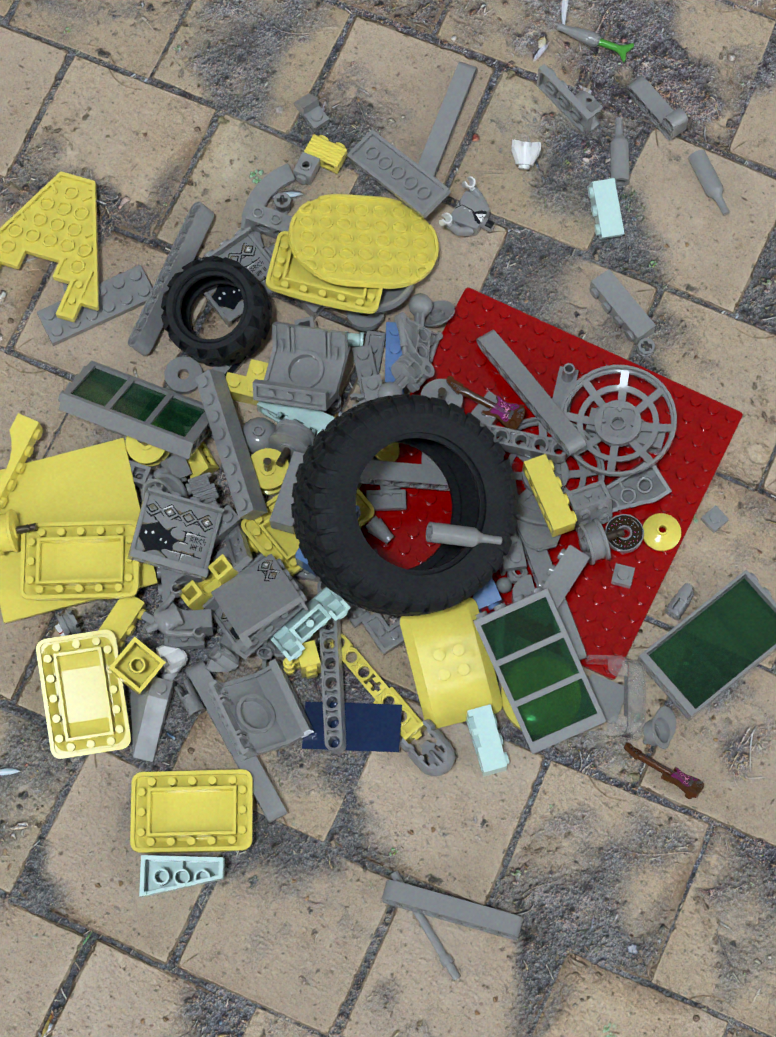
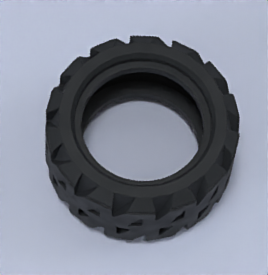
[161,256,272,367]

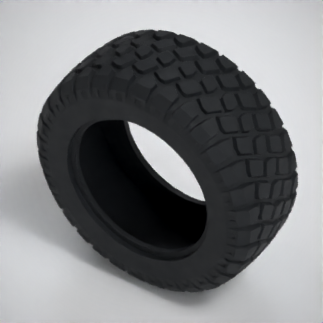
[291,394,518,616]

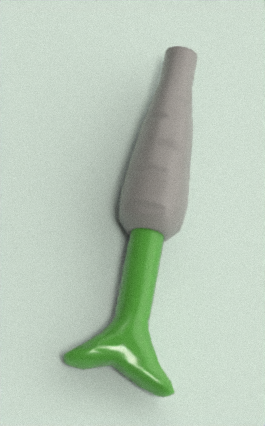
[557,23,634,63]

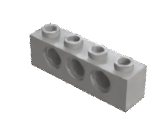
[244,202,292,239]

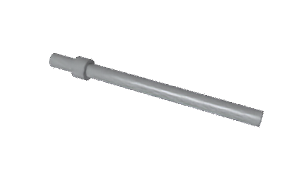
[391,871,461,981]

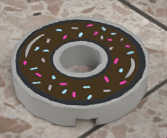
[605,514,644,553]

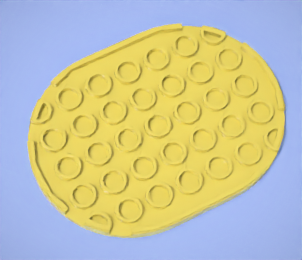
[288,194,439,289]

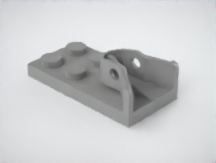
[536,64,603,136]

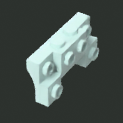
[270,587,350,661]

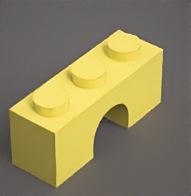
[180,554,239,610]

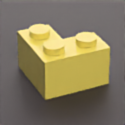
[226,359,269,406]

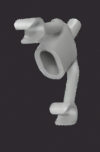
[144,582,205,641]

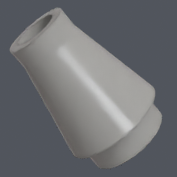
[365,516,394,544]

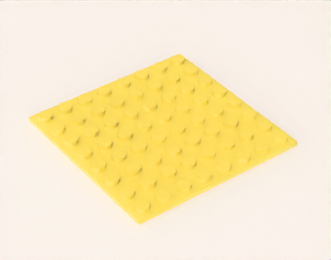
[0,438,158,624]

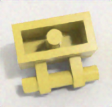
[283,640,321,679]

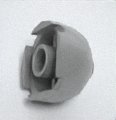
[242,417,276,455]

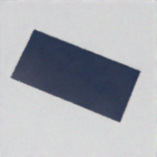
[302,701,402,752]

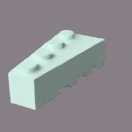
[257,401,335,437]
[139,855,225,898]

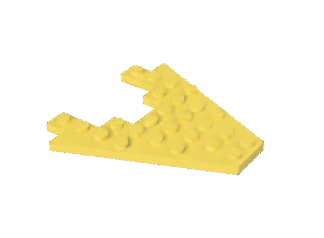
[0,171,99,323]

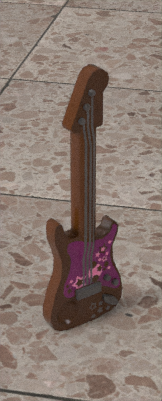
[446,376,525,430]
[624,742,704,799]

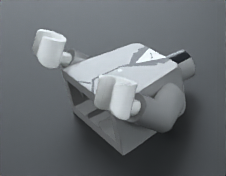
[439,176,496,236]

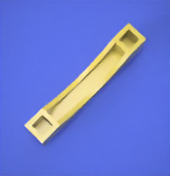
[0,413,43,510]

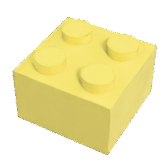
[108,637,166,695]

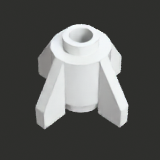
[511,139,541,170]
[156,645,188,681]

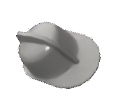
[643,706,676,749]

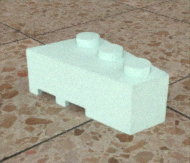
[587,178,625,240]
[466,704,509,777]

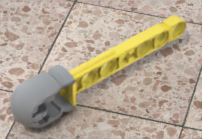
[330,634,455,776]

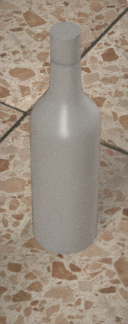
[610,117,630,186]
[688,149,730,216]
[426,522,502,547]

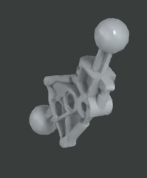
[378,293,443,398]

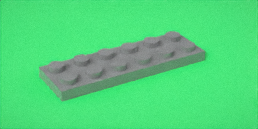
[346,130,451,219]
[37,265,152,346]

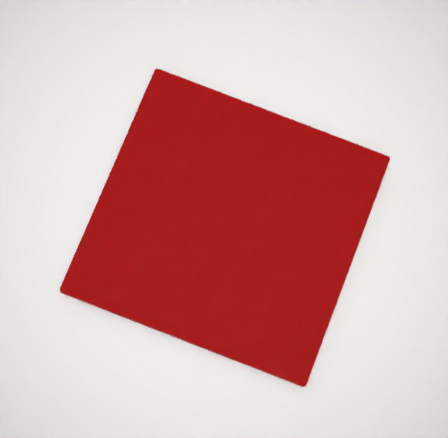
[359,287,743,680]

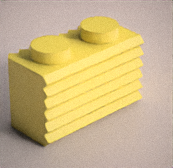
[304,134,347,174]

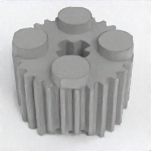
[185,472,223,509]

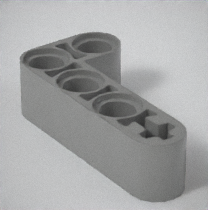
[626,76,688,140]

